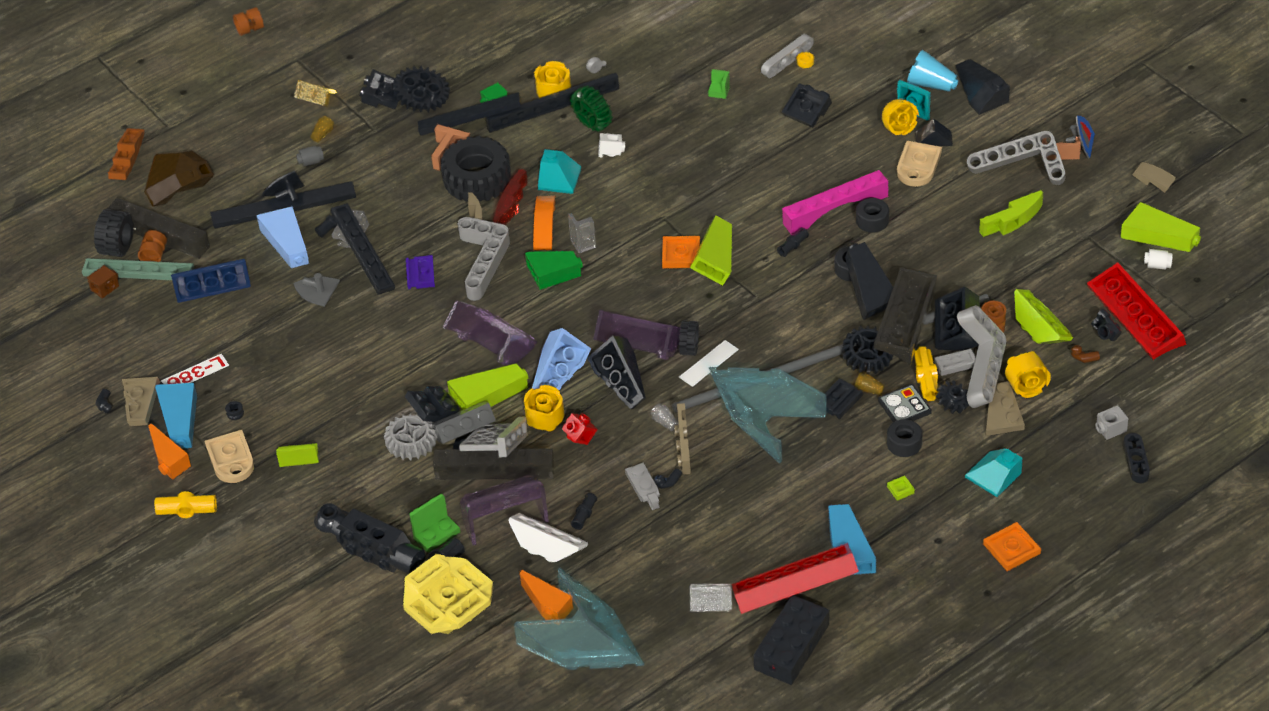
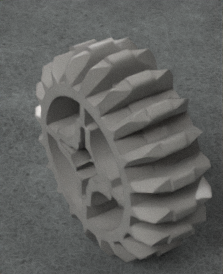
[384,412,437,461]

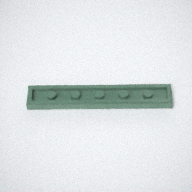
[82,258,194,280]

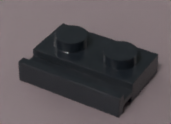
[817,378,863,419]

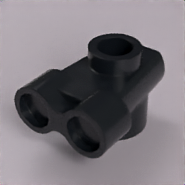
[1091,309,1122,342]

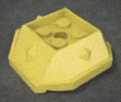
[404,554,493,634]

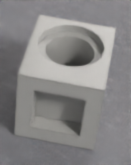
[1095,405,1128,440]

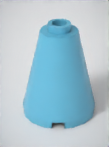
[907,50,959,92]

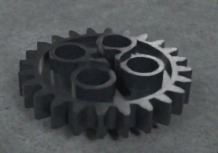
[392,66,450,113]

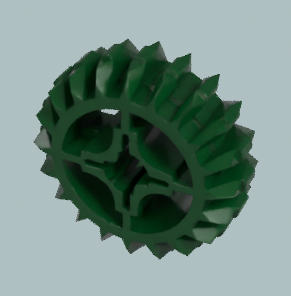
[570,85,613,132]

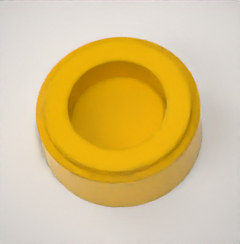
[797,52,814,68]

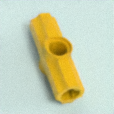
[914,347,938,401]
[154,492,217,518]

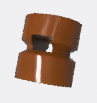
[233,7,264,36]
[138,230,167,262]
[982,301,1006,333]

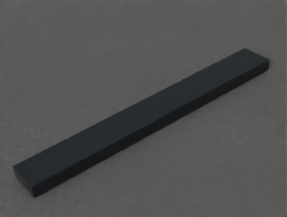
[486,73,619,133]
[210,181,356,229]

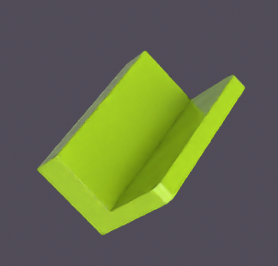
[276,443,319,467]

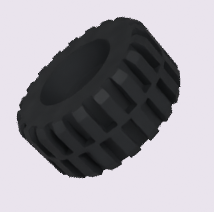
[441,136,511,203]

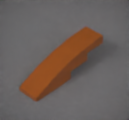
[108,128,145,180]

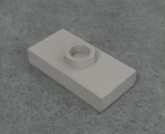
[934,349,976,376]

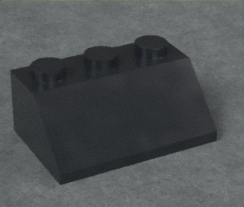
[935,287,980,351]

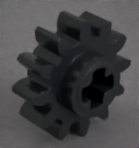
[935,380,969,414]

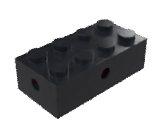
[754,595,829,685]

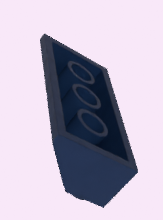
[171,259,251,303]

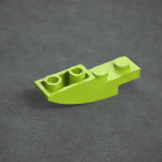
[979,190,1043,237]

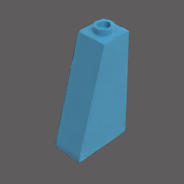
[155,383,197,449]
[829,504,876,575]

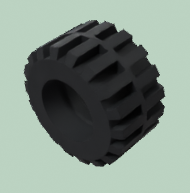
[94,209,133,257]

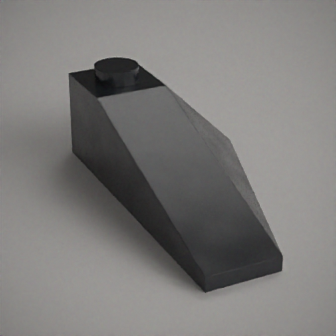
[955,59,1010,115]
[588,335,646,409]

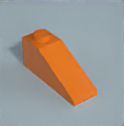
[148,424,191,480]
[520,570,573,625]

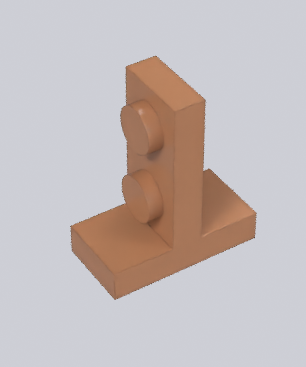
[432,125,470,170]

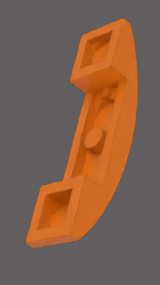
[533,195,556,250]

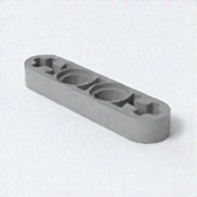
[761,34,814,78]

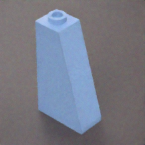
[257,207,309,268]

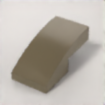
[1132,162,1176,193]
[468,192,483,220]

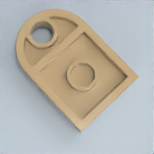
[897,141,942,186]
[205,430,254,483]

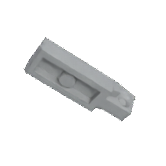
[625,463,660,510]

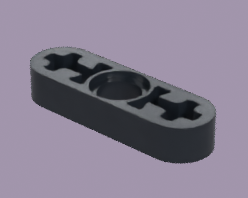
[1124,433,1150,483]

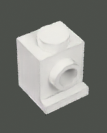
[598,133,625,157]

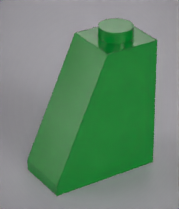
[525,251,583,290]

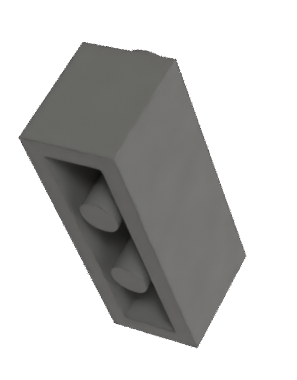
[431,401,496,444]

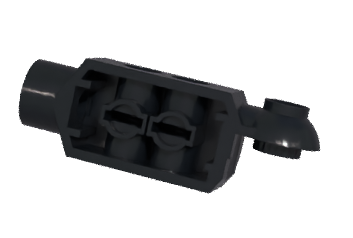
[314,503,426,575]

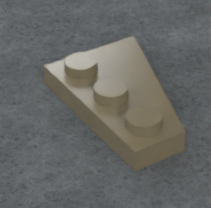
[122,377,160,426]
[986,381,1025,436]
[674,403,691,474]

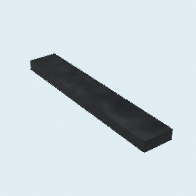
[418,92,521,136]
[330,203,395,295]

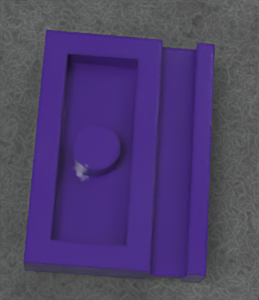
[406,255,435,290]

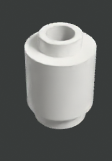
[1144,249,1172,270]

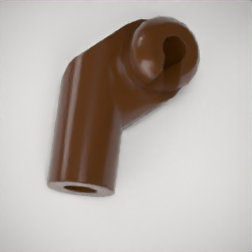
[1071,345,1100,363]

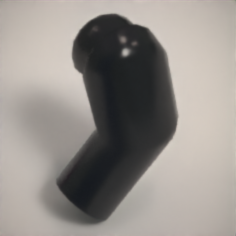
[95,389,112,413]
[654,468,682,489]

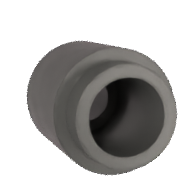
[296,145,324,167]

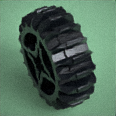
[842,325,894,375]

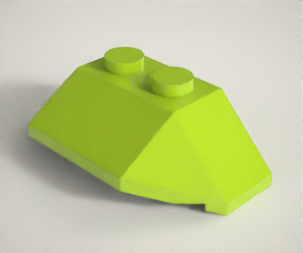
[1014,289,1073,344]

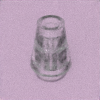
[650,403,678,431]

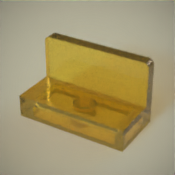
[294,80,337,106]

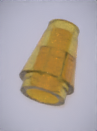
[310,116,334,142]
[854,372,885,395]

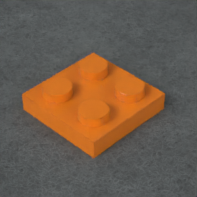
[662,236,700,268]
[983,522,1041,571]

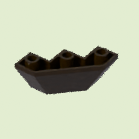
[144,150,214,207]

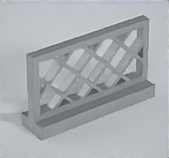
[459,417,528,457]

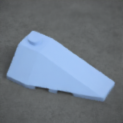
[532,328,591,390]

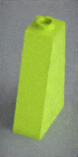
[1121,202,1201,252]
[690,216,732,286]
[447,363,529,410]

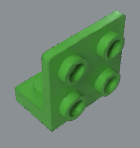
[410,494,460,553]

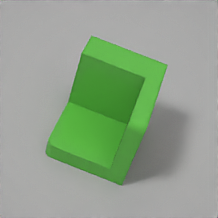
[708,69,730,99]

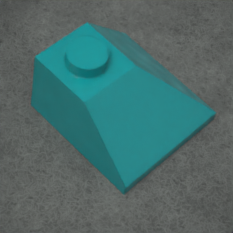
[897,80,931,121]
[538,149,581,194]
[965,448,1023,497]

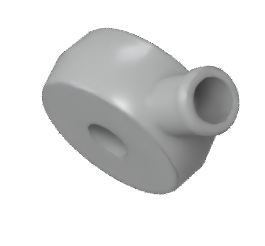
[586,57,606,73]

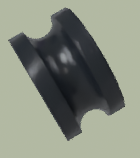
[225,401,244,420]

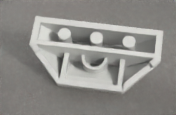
[509,513,588,562]

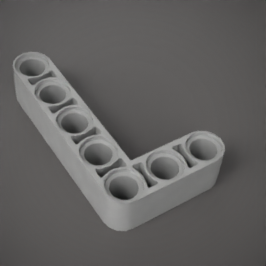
[967,131,1066,185]
[458,217,510,301]
[957,305,1006,408]

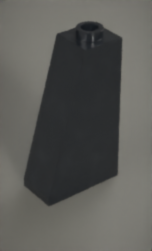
[845,242,899,320]

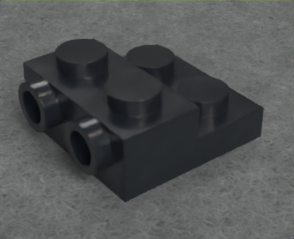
[359,69,399,110]
[782,83,832,128]
[405,386,459,422]

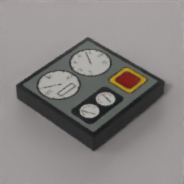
[878,383,932,422]

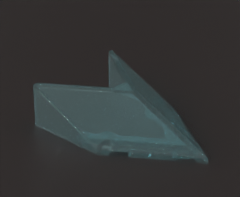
[709,367,826,464]
[514,567,644,670]

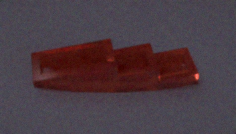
[493,168,528,225]

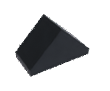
[915,119,953,146]

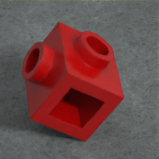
[562,413,598,445]

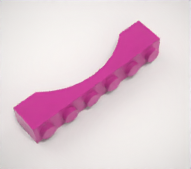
[782,170,888,235]

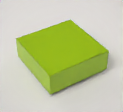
[887,476,915,501]

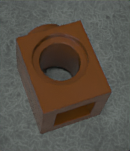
[87,265,119,299]

